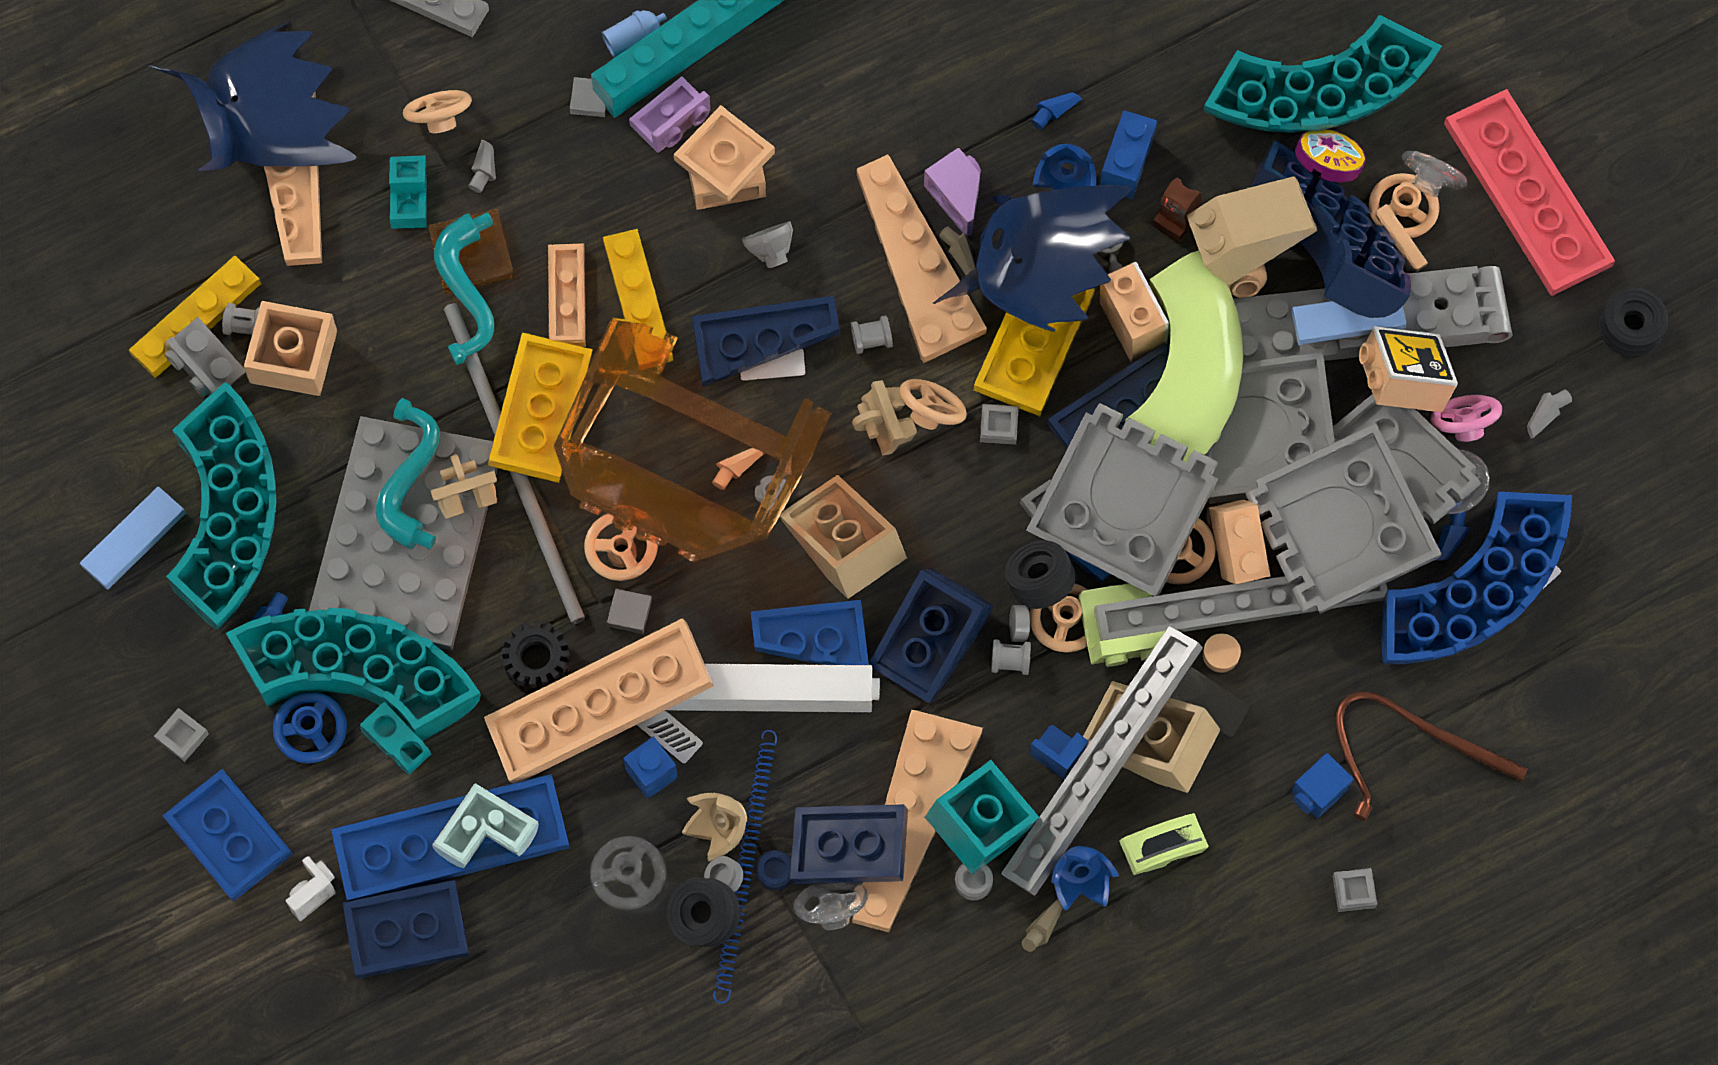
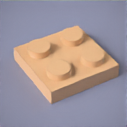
[674,105,775,202]

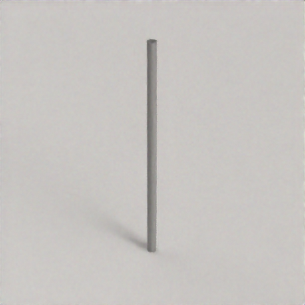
[444,303,585,624]

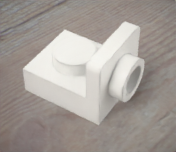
[285,856,336,922]

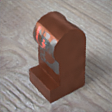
[1153,178,1202,243]

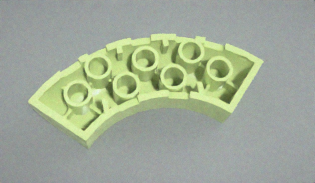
[1125,250,1243,463]

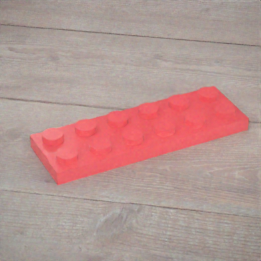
[1444,89,1615,296]

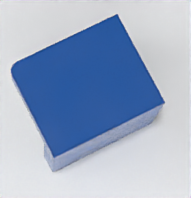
[1029,725,1089,780]

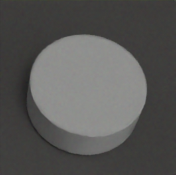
[1009,605,1030,642]
[704,856,743,892]
[955,864,993,900]

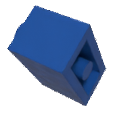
[1100,110,1157,199]

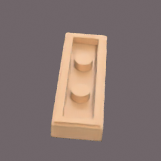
[548,243,586,347]

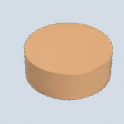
[1203,633,1241,673]

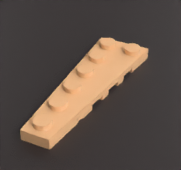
[264,91,322,266]
[857,155,987,363]
[852,709,983,932]

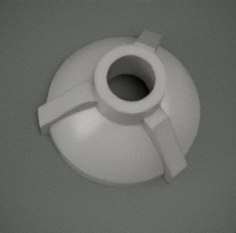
[742,221,793,268]

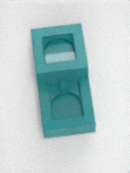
[389,156,427,229]

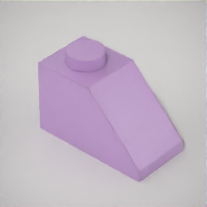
[924,148,981,236]

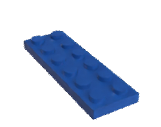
[331,774,570,902]

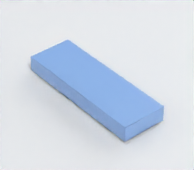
[1292,301,1407,345]
[80,486,186,590]

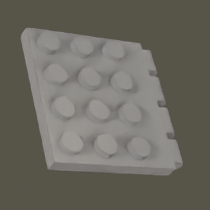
[1205,351,1335,504]
[1333,394,1481,528]
[1026,403,1218,596]
[1246,423,1441,614]

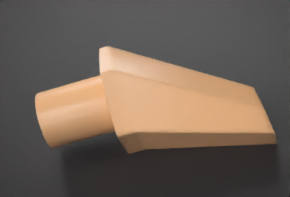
[712,448,764,490]

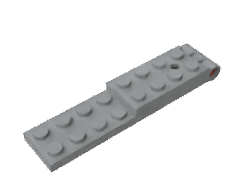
[1233,266,1513,363]

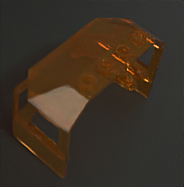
[554,318,832,562]

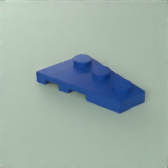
[751,600,869,665]

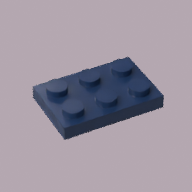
[790,804,908,884]
[343,880,469,979]

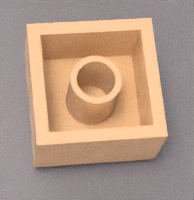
[244,301,337,396]

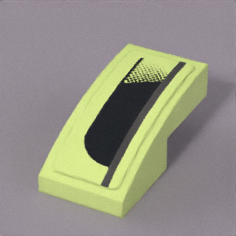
[1119,813,1209,875]

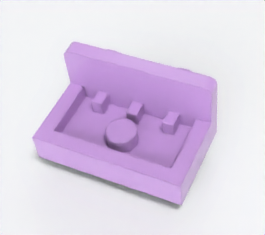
[629,76,710,153]

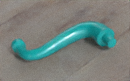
[434,212,494,366]
[375,398,440,550]

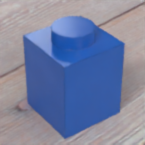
[623,736,678,799]
[1291,753,1354,819]

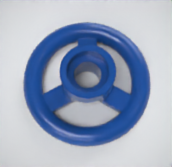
[273,692,347,764]

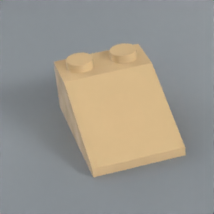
[1186,176,1317,286]
[779,475,907,598]
[1083,681,1221,793]

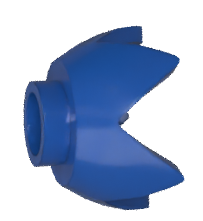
[1033,144,1096,190]
[1051,846,1119,911]

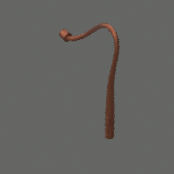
[1336,692,1528,821]

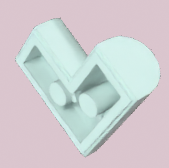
[433,783,539,868]

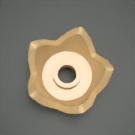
[682,793,747,861]

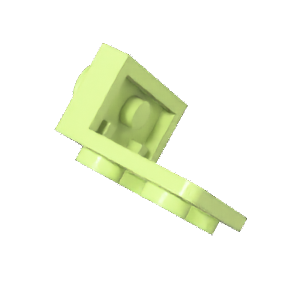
[1078,584,1165,667]

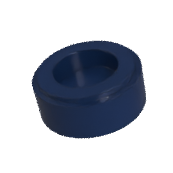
[756,850,791,890]

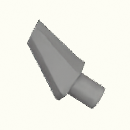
[469,140,496,193]
[1527,389,1572,438]

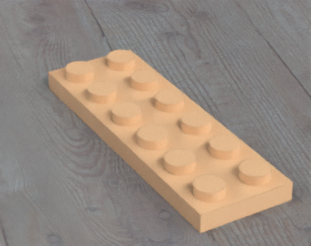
[484,618,714,784]

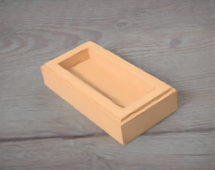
[1376,204,1428,272]

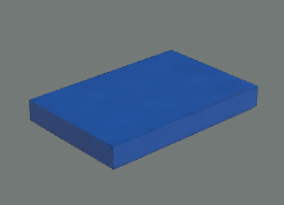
[162,769,293,902]

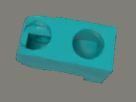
[360,701,431,775]

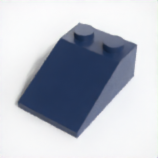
[869,568,994,703]

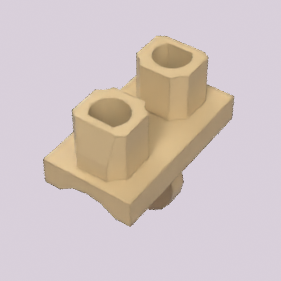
[852,380,917,456]
[430,454,497,519]

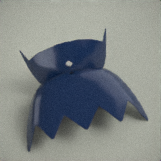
[148,22,356,171]
[933,185,1131,331]

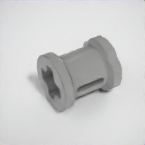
[222,303,260,335]
[851,315,893,354]
[991,640,1031,675]

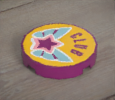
[1295,129,1366,183]

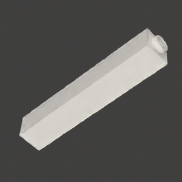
[667,664,880,712]

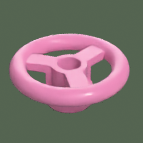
[1430,395,1502,442]

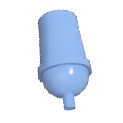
[601,10,667,57]

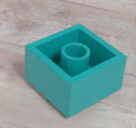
[925,760,1039,875]

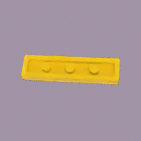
[603,229,673,370]
[129,256,261,378]

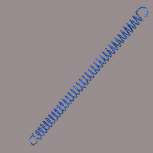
[713,730,777,1004]

